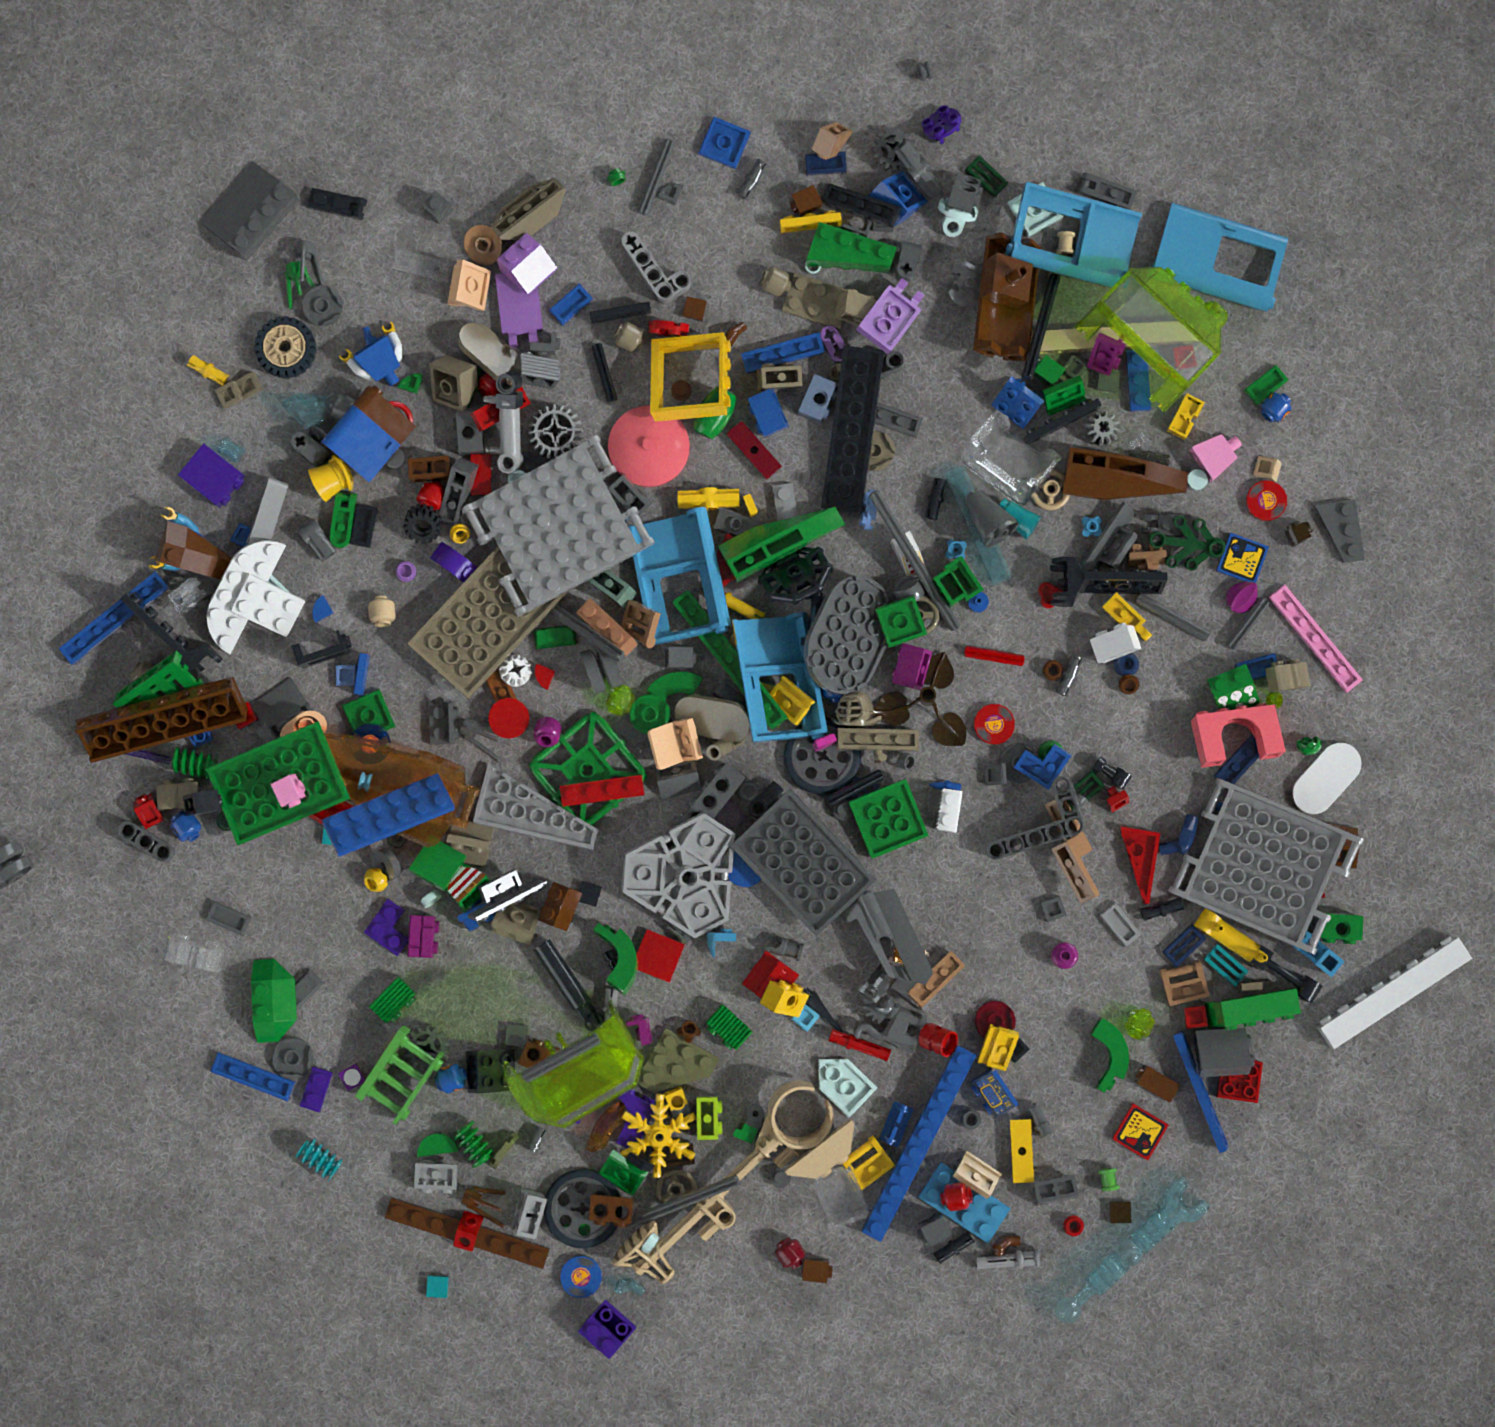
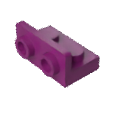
[1087,333,1126,376]
[625,1014,652,1045]

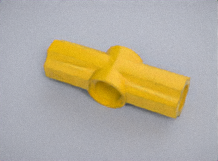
[678,487,740,510]

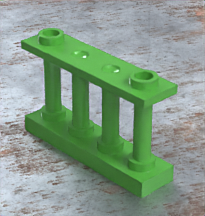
[355,1026,445,1125]

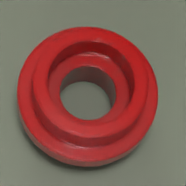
[1063,1215,1084,1237]

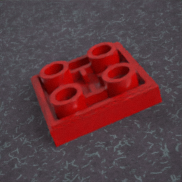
[1216,1061,1263,1103]

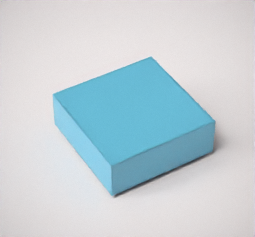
[791,1004,820,1031]

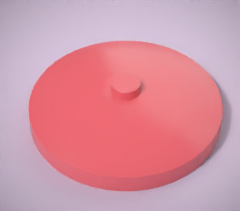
[608,405,690,487]

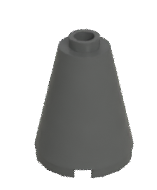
[965,490,1019,548]

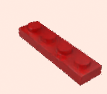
[560,775,645,807]

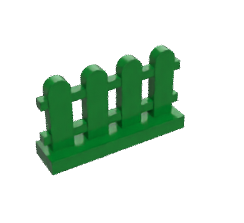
[113,650,203,708]

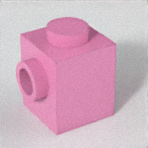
[271,774,306,808]

